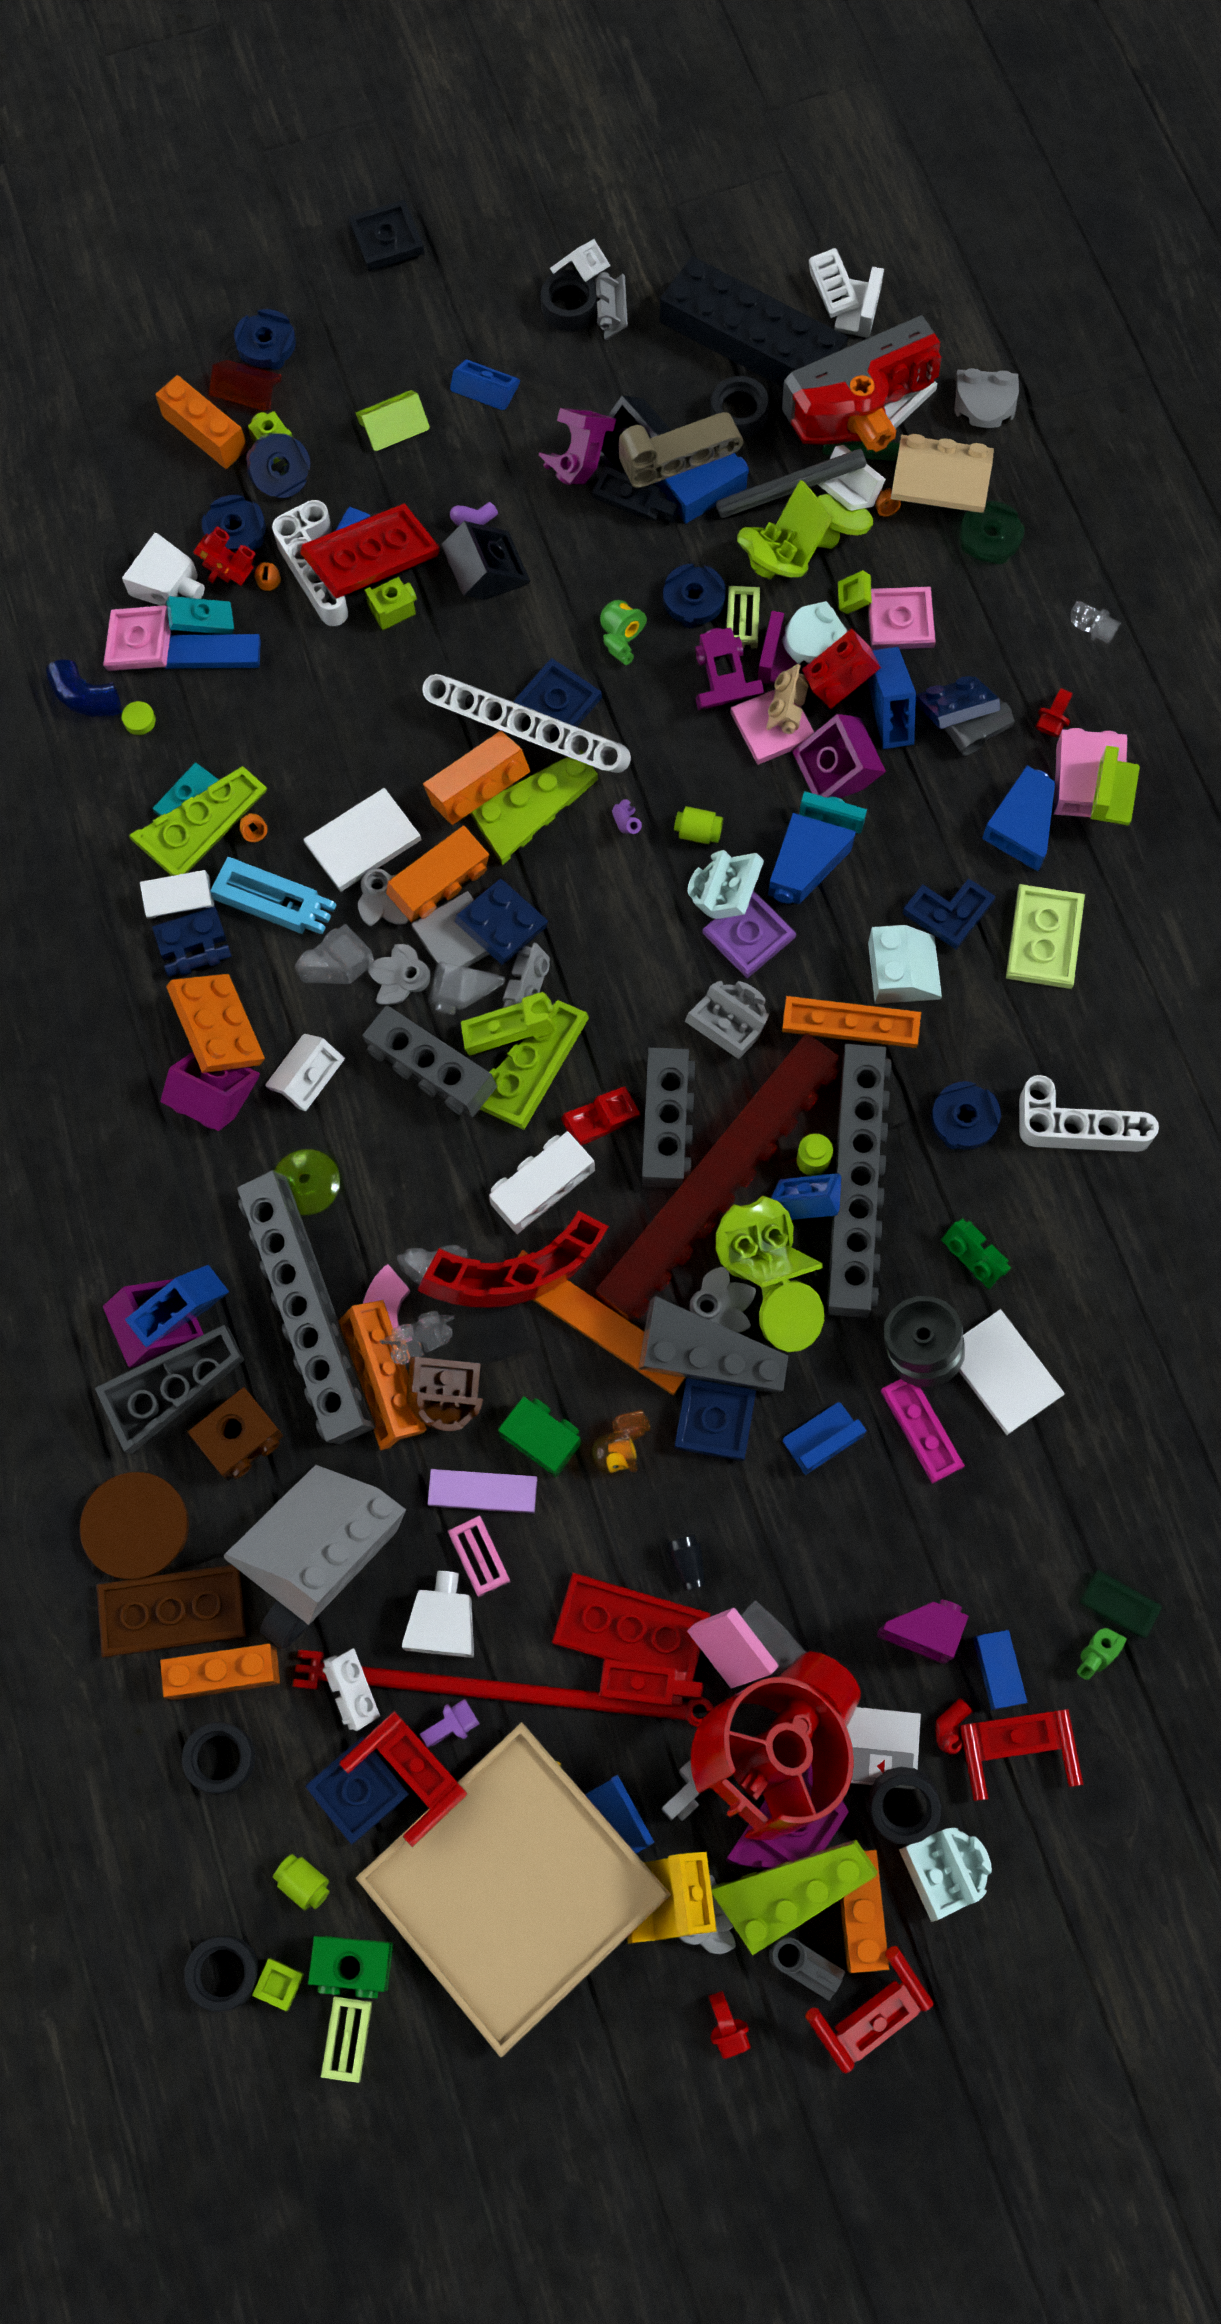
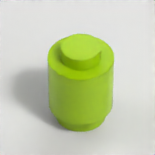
[674,806,723,845]
[796,1134,833,1176]
[273,1854,330,1911]

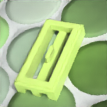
[727,586,760,648]
[321,1996,372,2083]

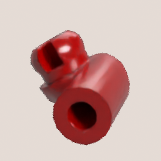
[936,1698,972,1754]

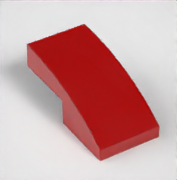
[561,1086,641,1146]

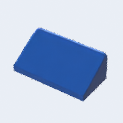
[450,359,520,410]
[771,1173,841,1220]
[973,1630,1028,1711]

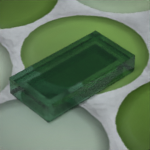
[1079,1570,1163,1639]

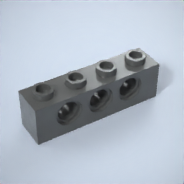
[362,1005,497,1118]
[642,1047,695,1188]

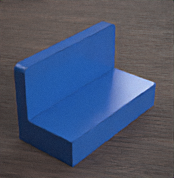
[783,1402,867,1475]
[586,1774,654,1853]

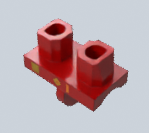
[193,527,255,586]

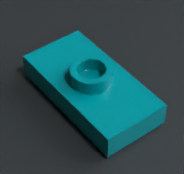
[166,596,234,634]
[153,762,219,816]
[799,791,867,834]

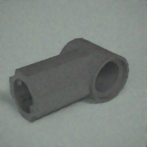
[945,700,1015,756]
[768,1936,845,2001]

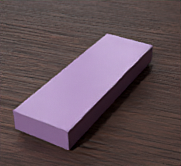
[428,1469,537,1514]

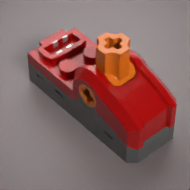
[782,315,942,453]

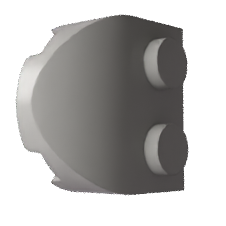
[954,368,1019,428]
[685,981,769,1059]
[661,1760,700,1821]

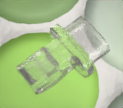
[1071,601,1121,644]

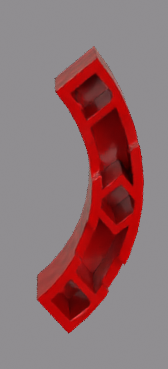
[418,1210,609,1308]

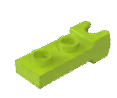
[461,992,557,1056]

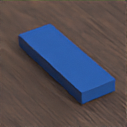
[165,634,261,669]

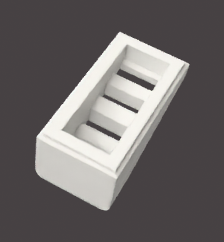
[809,248,859,318]

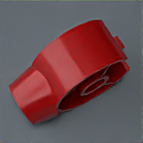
[691,1651,861,1841]

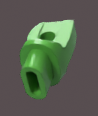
[1077,1628,1127,1680]

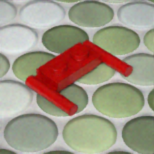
[960,1709,1083,1801]
[339,1711,468,1847]
[805,1946,933,2073]

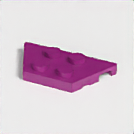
[726,1764,849,1870]

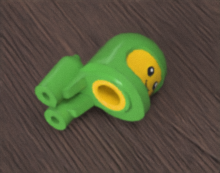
[600,600,647,665]

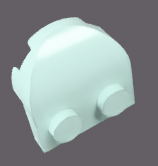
[782,601,848,664]
[688,850,764,919]
[899,1828,992,1922]

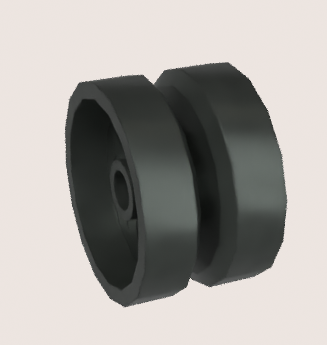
[884,1296,965,1387]

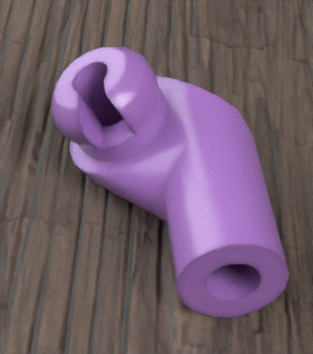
[450,502,498,526]
[612,799,642,834]

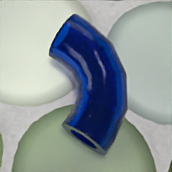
[46,659,122,717]

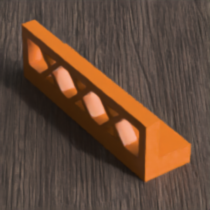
[782,996,921,1048]
[338,1300,427,1450]

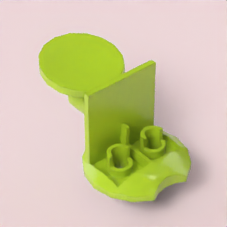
[737,480,873,579]
[716,1196,824,1352]

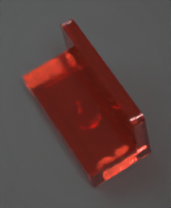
[209,360,282,411]

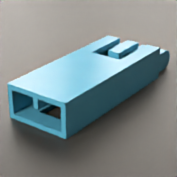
[210,857,337,934]

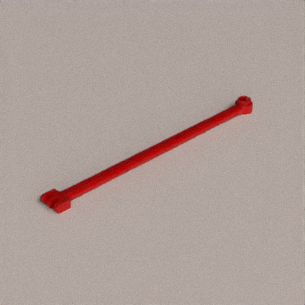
[292,1650,713,1727]

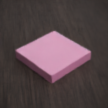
[868,587,936,650]
[103,605,171,671]
[730,690,815,765]
[687,1608,779,1689]

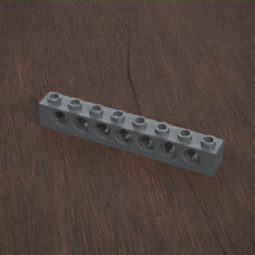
[826,1044,891,1318]
[237,1170,376,1444]

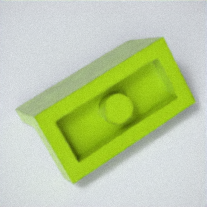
[355,390,430,451]
[1090,745,1140,825]

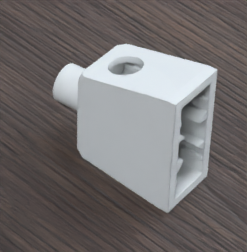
[122,533,205,606]
[402,1571,474,1658]

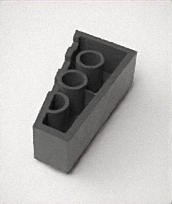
[639,1296,788,1393]
[95,1325,244,1454]

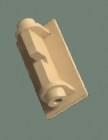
[766,664,809,734]

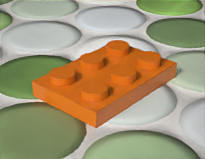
[166,974,265,1073]

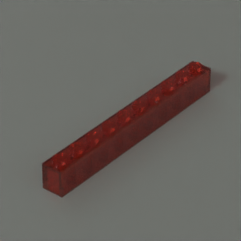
[595,1033,839,1322]

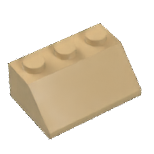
[891,434,994,513]

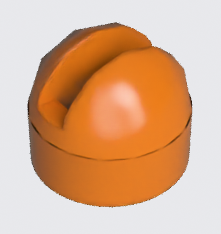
[875,488,901,517]
[255,562,281,591]
[239,813,268,842]

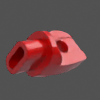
[1035,688,1073,738]
[709,1991,751,2059]

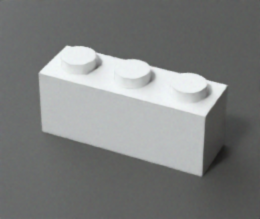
[489,1131,595,1234]

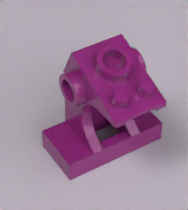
[539,408,616,485]
[695,627,764,711]

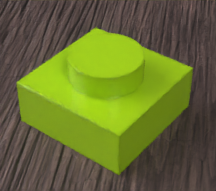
[838,570,872,614]
[252,1958,304,2011]

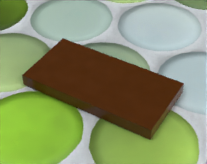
[96,1565,248,1658]

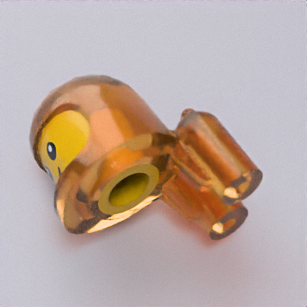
[592,1409,651,1475]

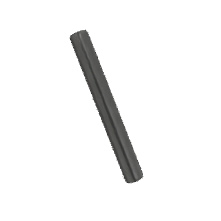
[716,449,866,518]

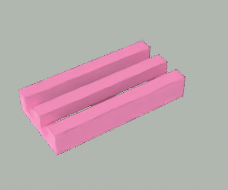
[448,1516,511,1597]

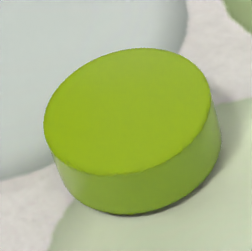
[122,701,156,735]

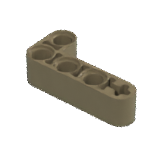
[619,412,744,488]

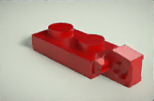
[599,1659,703,1707]

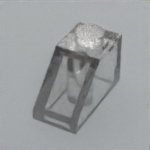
[428,961,505,1015]

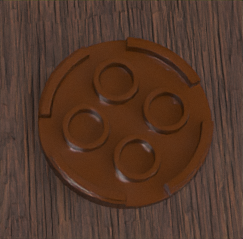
[80,1472,189,1580]

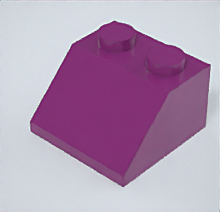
[792,714,886,798]
[160,1052,260,1131]
[102,1279,204,1368]
[876,1599,969,1664]

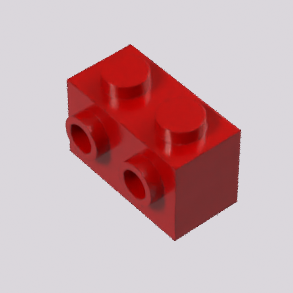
[802,628,881,709]

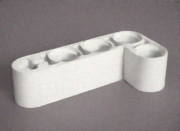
[272,500,348,626]
[1019,1075,1159,1152]

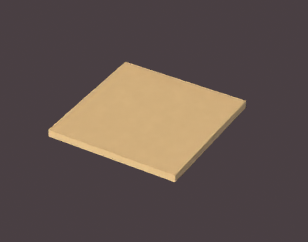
[356,1722,671,2057]

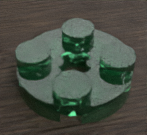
[960,501,1024,564]

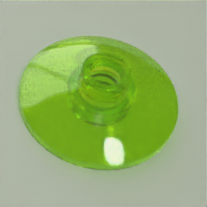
[274,1149,340,1215]

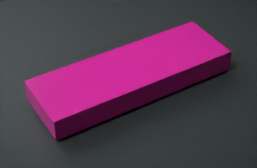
[881,1379,965,1484]

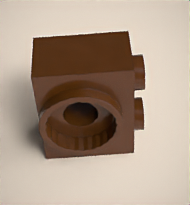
[188,1387,283,1481]

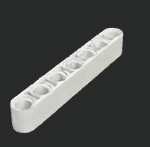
[422,674,631,773]

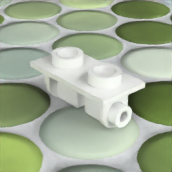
[322,1648,380,1731]

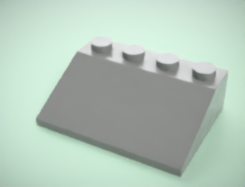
[224,1465,406,1625]

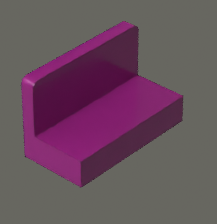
[758,611,800,685]

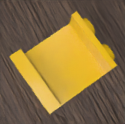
[627,1852,717,1944]

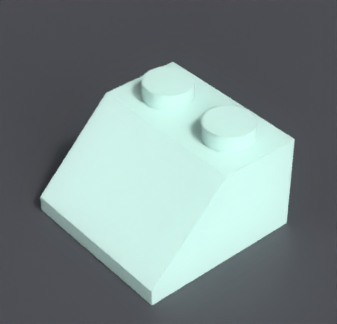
[868,925,942,1004]

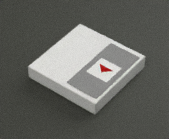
[847,1707,921,1790]

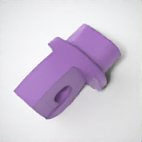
[420,1699,479,1747]

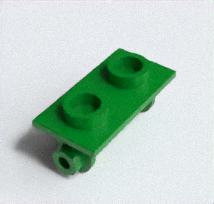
[941,1218,1011,1289]

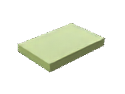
[1006,884,1085,989]

